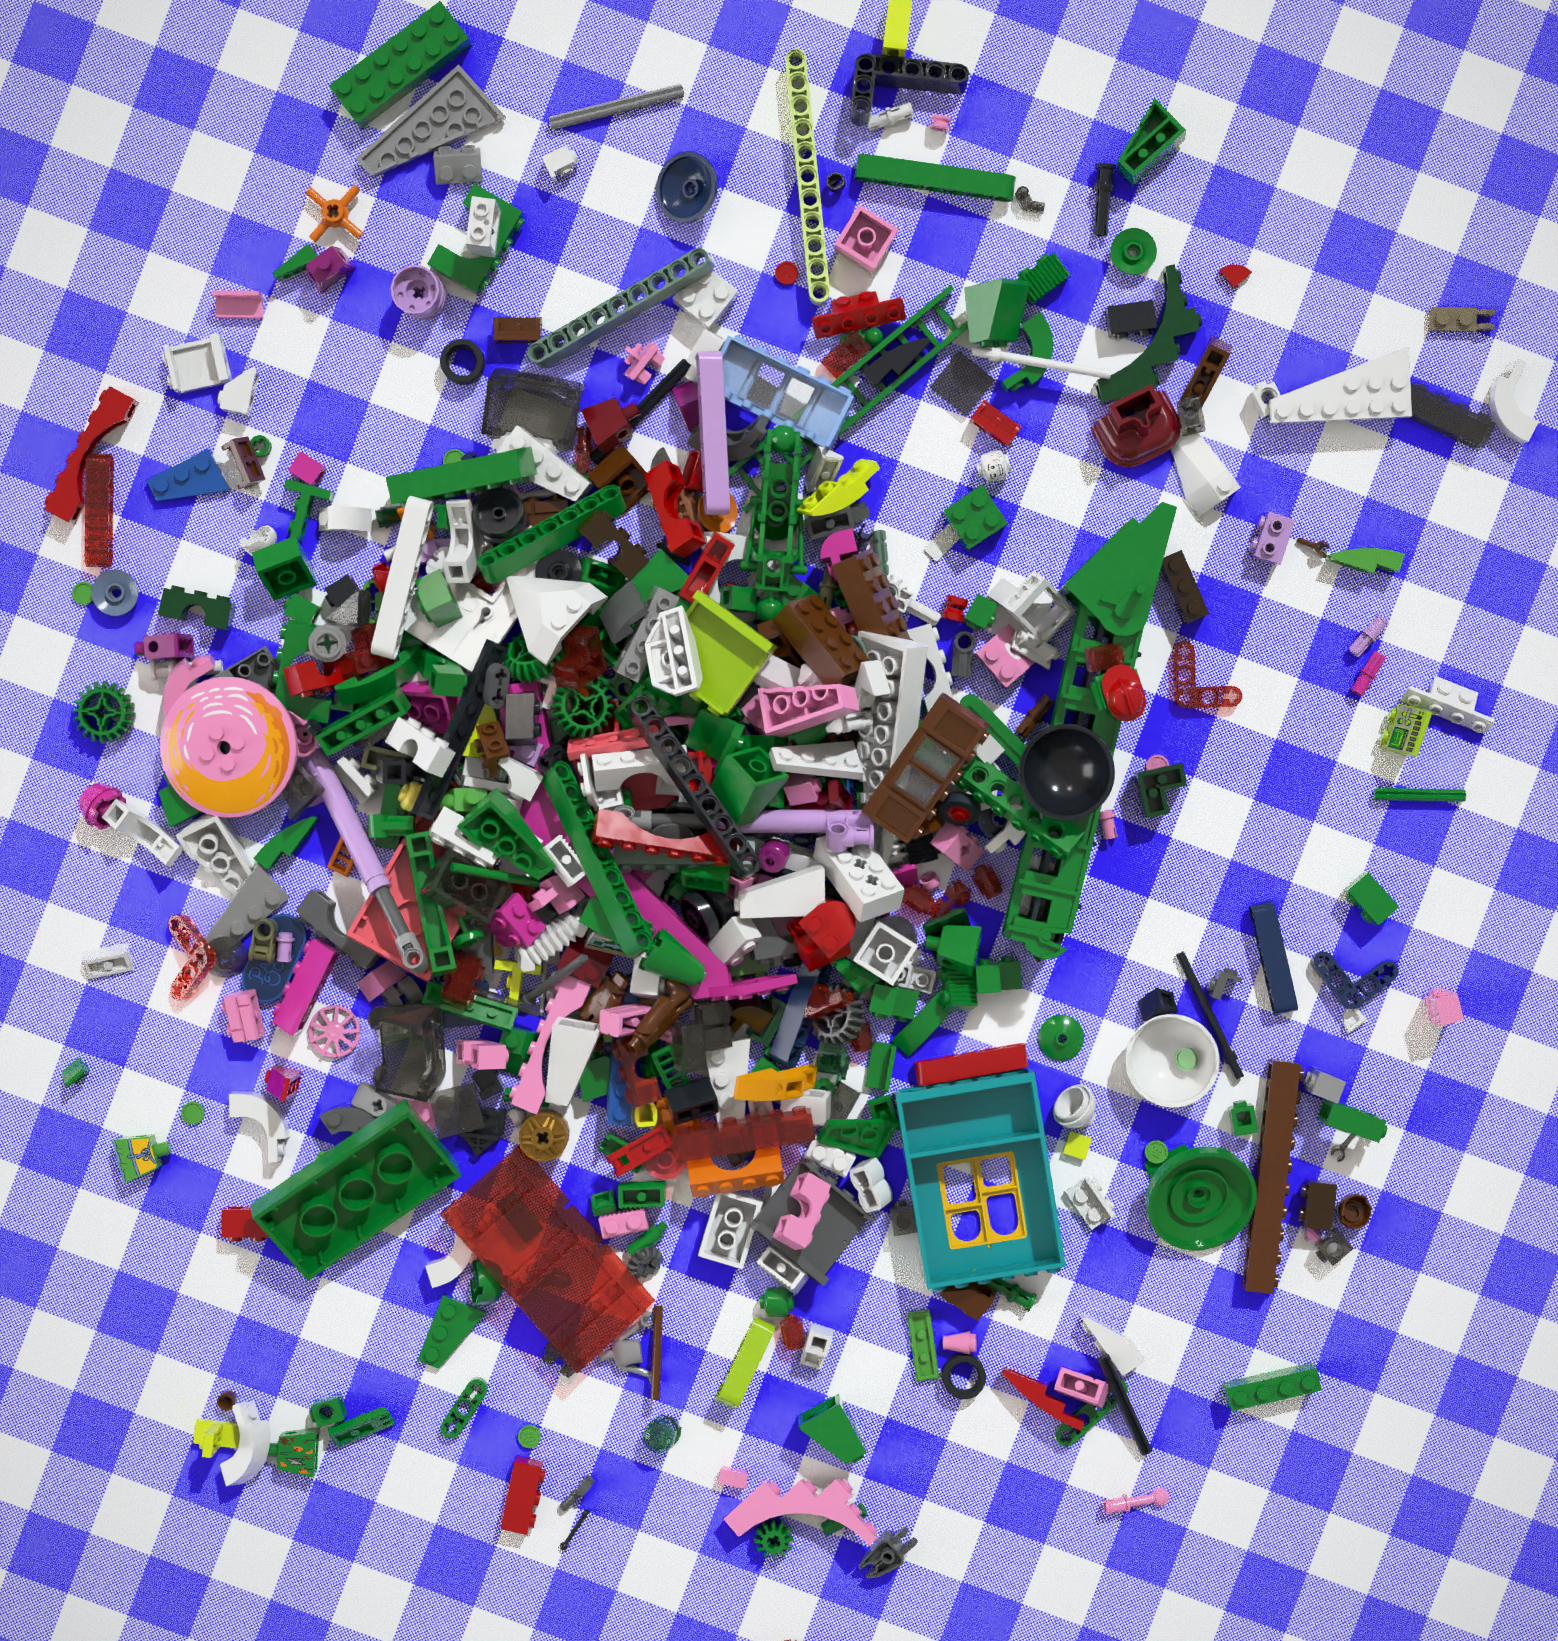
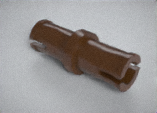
[1014,694,1055,739]

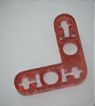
[1172,641,1243,709]
[168,914,216,1001]

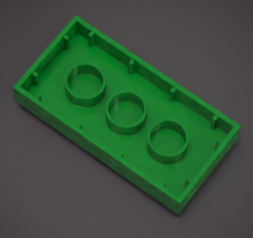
[250,1099,462,1281]

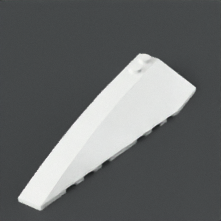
[857,631,928,865]

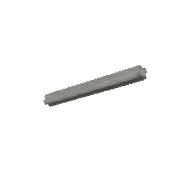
[549,84,685,130]

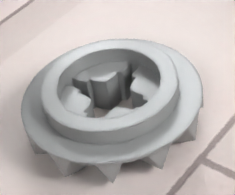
[308,624,346,662]

